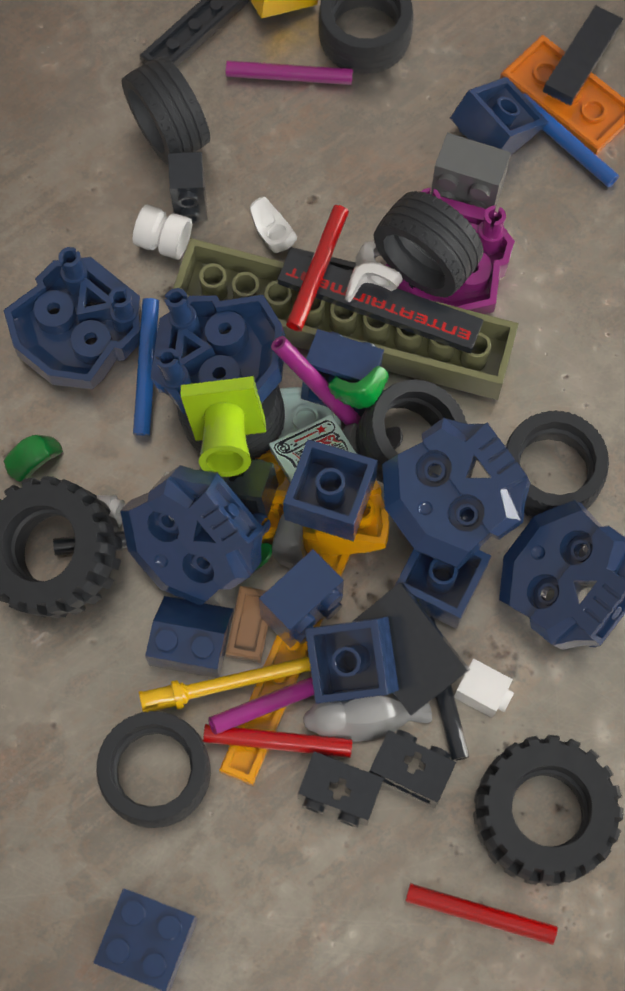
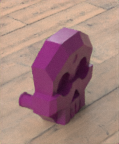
[386,188,515,315]

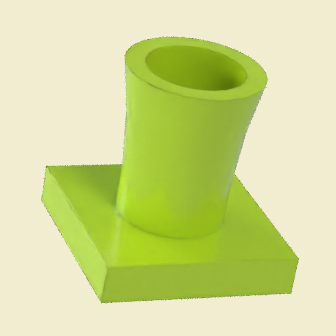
[181,376,266,477]

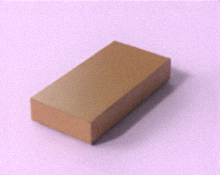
[226,586,269,663]

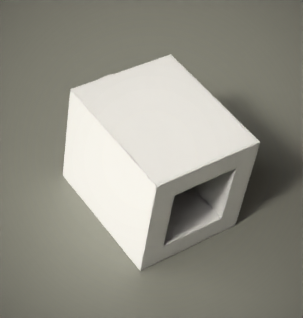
[454,658,514,718]

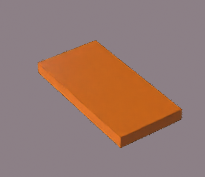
[500,34,625,155]

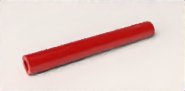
[286,205,349,332]
[203,724,352,758]
[405,883,558,945]

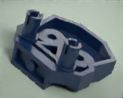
[3,247,141,389]
[151,288,286,414]
[382,418,531,569]
[120,465,271,606]
[499,500,625,650]

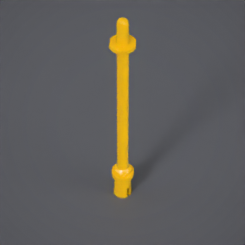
[139,656,311,712]

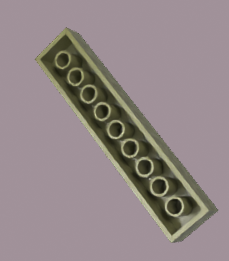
[173,238,519,400]

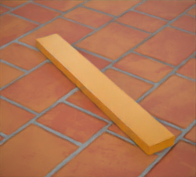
[219,554,351,786]

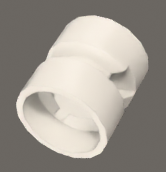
[133,204,192,260]

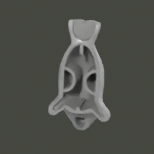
[303,693,432,742]

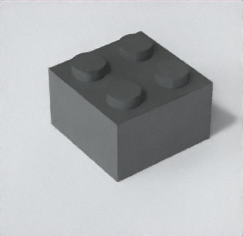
[431,133,511,209]

